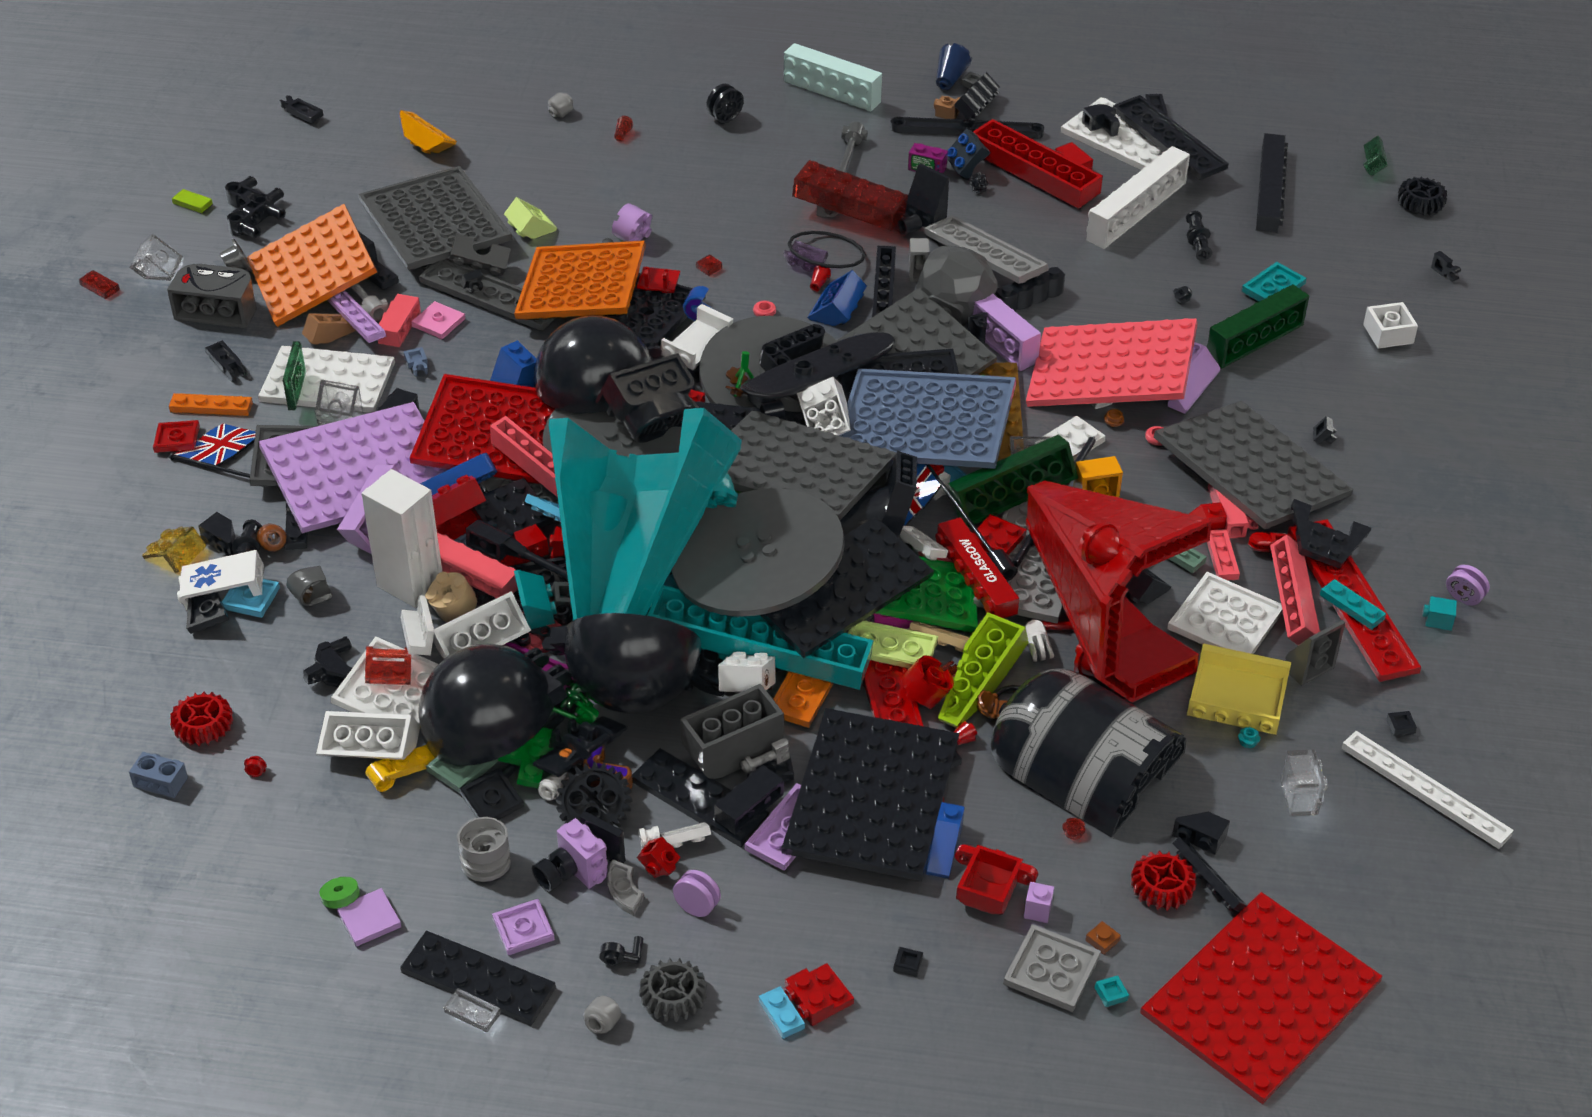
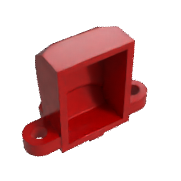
[955,844,1039,915]

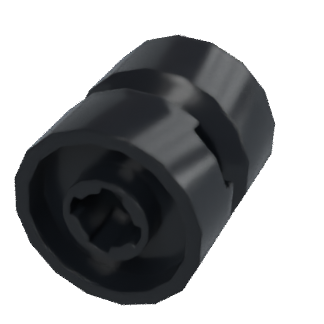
[532,847,578,892]

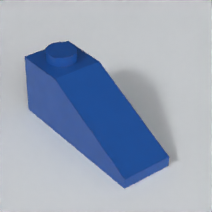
[926,802,965,879]

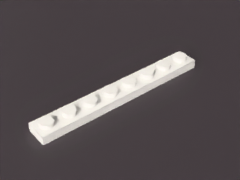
[1341,731,1514,849]

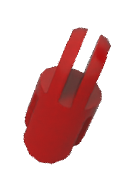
[1248,532,1294,553]

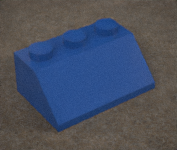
[807,270,867,326]

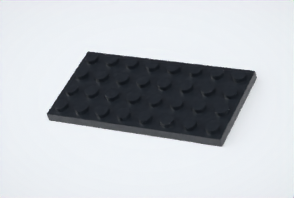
[760,516,934,658]

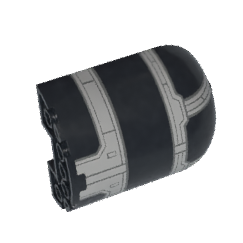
[991,669,1186,838]

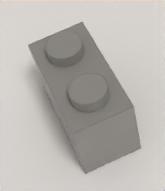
[909,238,929,282]

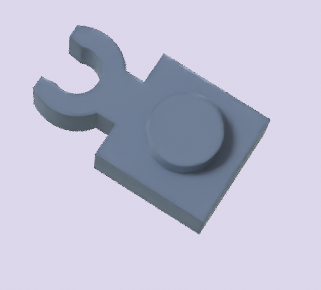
[403,347,428,376]

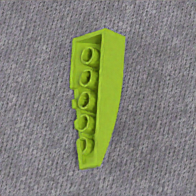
[938,612,1029,728]

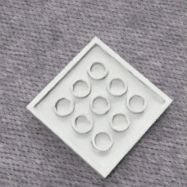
[1167,572,1283,654]
[331,636,438,724]

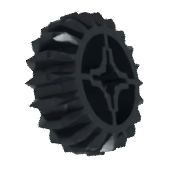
[1398,176,1447,216]

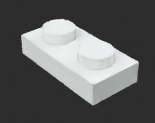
[660,822,711,848]

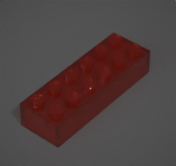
[792,160,908,231]

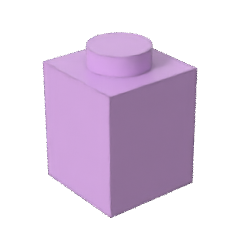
[1024,882,1054,923]

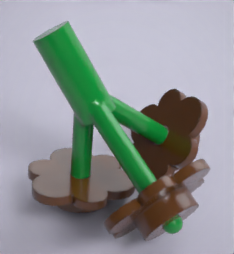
[725,351,754,397]

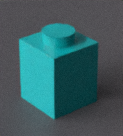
[1422,596,1457,631]

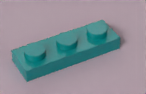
[1320,579,1386,630]

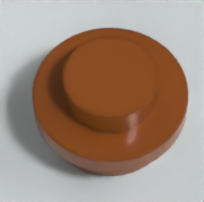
[1104,409,1124,427]

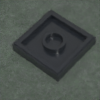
[459,767,524,820]
[579,811,626,863]

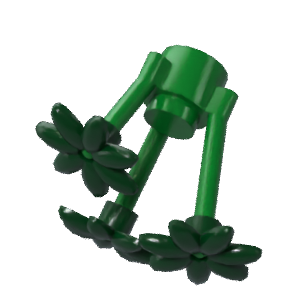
[553,670,599,725]

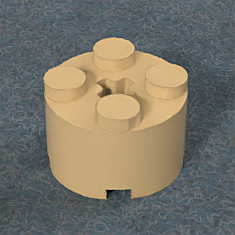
[425,572,477,622]

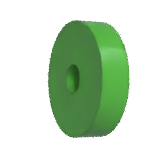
[319,877,360,909]

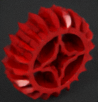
[170,691,233,747]
[1131,850,1196,911]

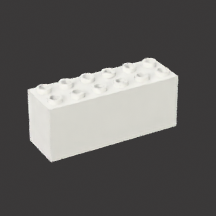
[361,469,443,608]

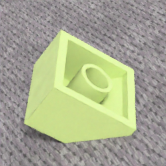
[504,197,558,239]

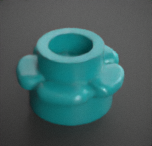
[1238,727,1261,748]

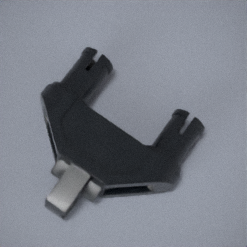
[303,636,352,687]

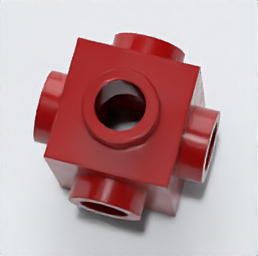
[636,837,681,878]

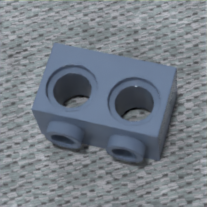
[129,752,188,798]

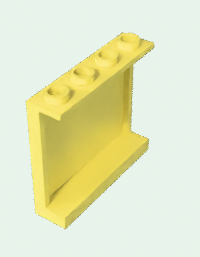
[1187,644,1291,735]

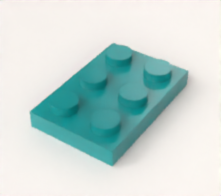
[1241,262,1307,301]

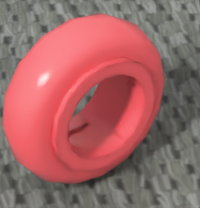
[753,301,776,317]
[1145,426,1164,446]

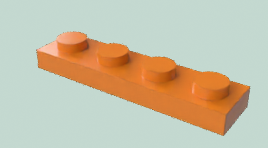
[169,393,253,416]

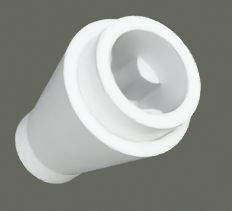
[538,772,569,801]

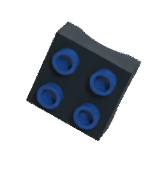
[947,128,991,179]

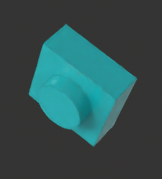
[1094,975,1129,1007]

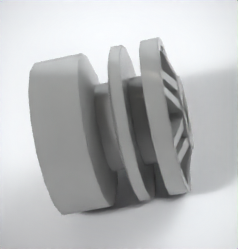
[457,817,511,882]

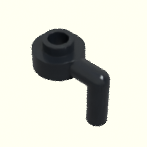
[599,936,644,966]

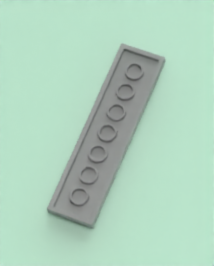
[924,216,1048,284]

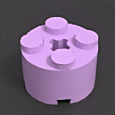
[612,203,652,242]

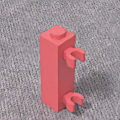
[1208,484,1259,539]

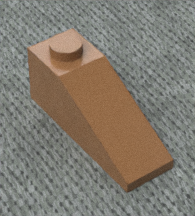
[302,313,356,345]

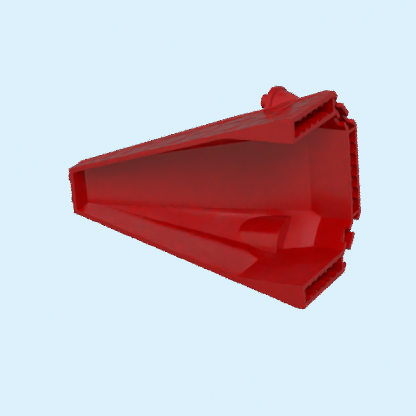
[1026,481,1212,703]

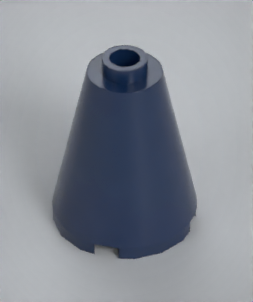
[936,43,972,90]

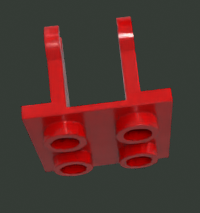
[637,267,680,293]

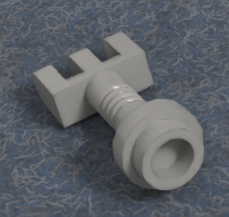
[740,738,790,774]

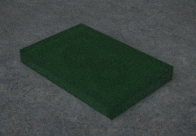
[283,341,306,411]

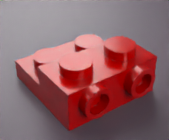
[784,963,854,1026]

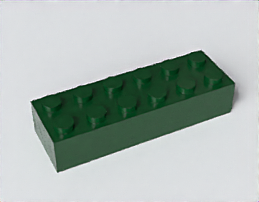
[1207,284,1310,369]
[948,434,1078,527]

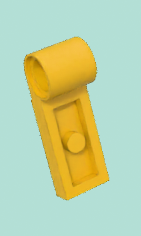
[365,745,435,792]

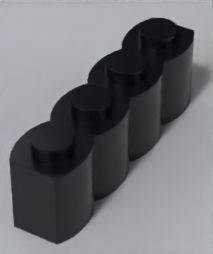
[954,72,1000,120]
[995,267,1065,311]

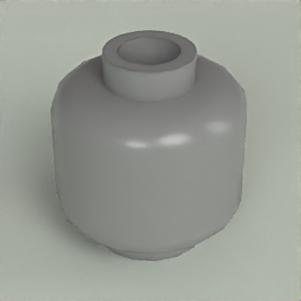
[548,92,574,118]
[583,996,621,1034]

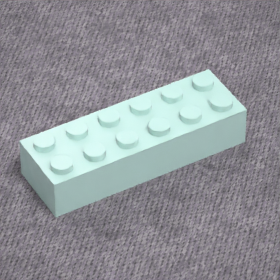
[784,43,882,112]

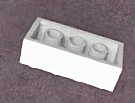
[433,591,531,659]
[316,711,420,760]

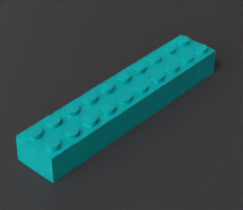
[647,585,874,690]

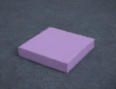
[336,888,401,947]
[492,899,555,956]

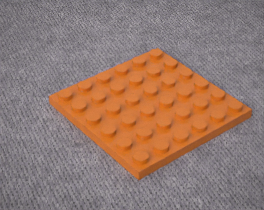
[247,204,377,327]
[514,241,646,320]

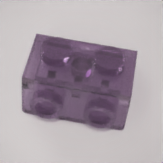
[783,240,829,272]

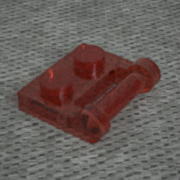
[365,646,411,685]

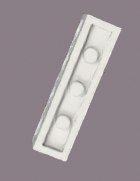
[400,595,434,656]

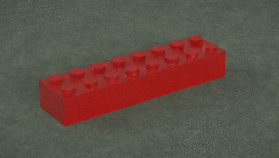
[973,119,1103,209]

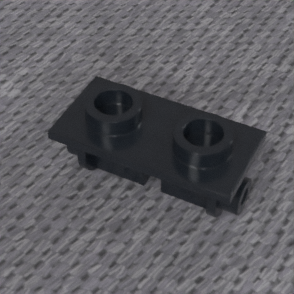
[968,312,987,345]

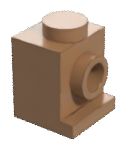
[933,96,960,119]

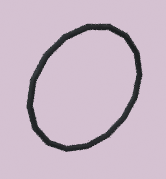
[787,231,866,268]

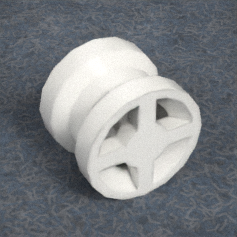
[639,826,660,850]

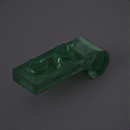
[1363,136,1388,176]

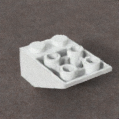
[797,377,851,436]

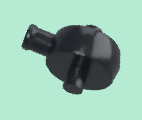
[1173,286,1192,303]

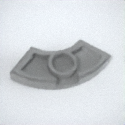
[607,859,645,916]

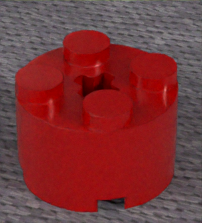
[901,655,954,709]

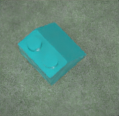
[514,570,557,629]

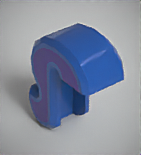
[683,286,713,321]

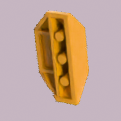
[400,110,457,154]

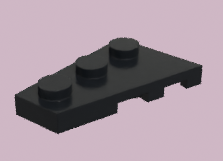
[186,592,229,634]

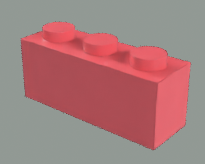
[378,294,421,347]

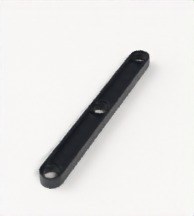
[890,117,1044,139]

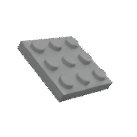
[1003,924,1101,1012]

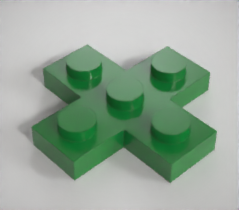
[498,727,554,789]

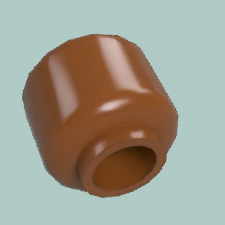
[257,523,287,552]

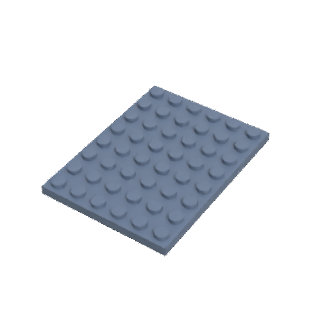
[839,369,1016,469]

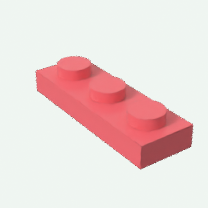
[1207,529,1240,580]

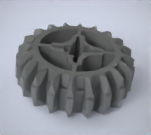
[639,958,707,1023]

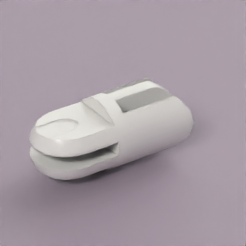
[1025,620,1054,662]

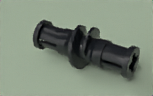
[1186,211,1212,261]
[232,519,262,554]

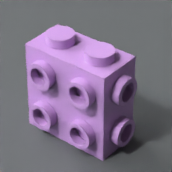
[557,818,608,889]

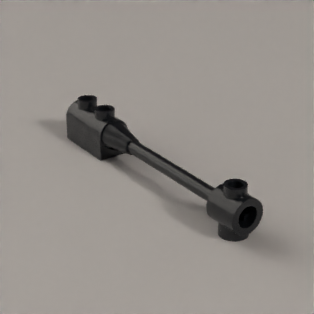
[466,520,568,580]

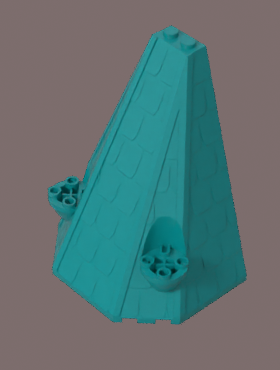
[549,408,742,620]

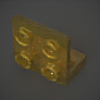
[142,526,207,573]

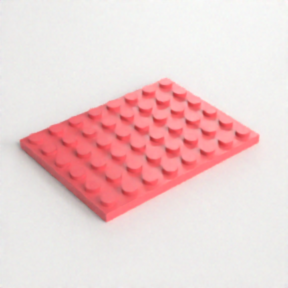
[1026,318,1198,407]

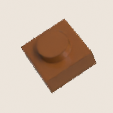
[1085,921,1121,955]

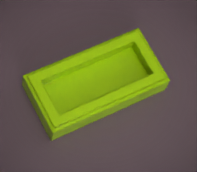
[172,189,213,213]

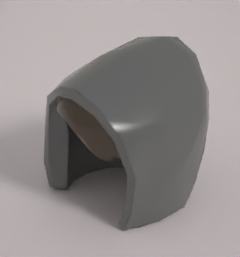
[286,566,333,606]

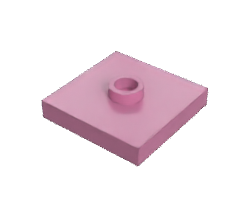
[411,301,466,340]

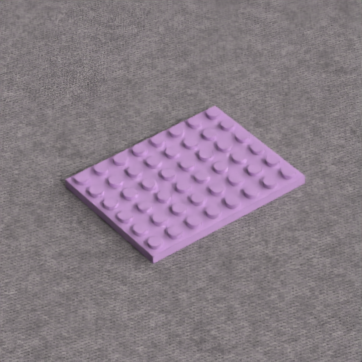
[259,402,449,533]

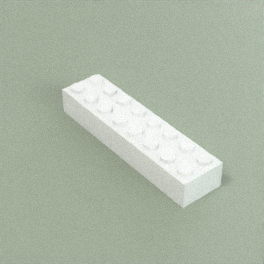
[1086,146,1190,249]

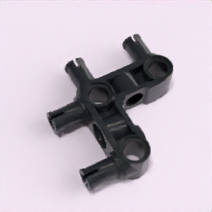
[225,176,286,239]

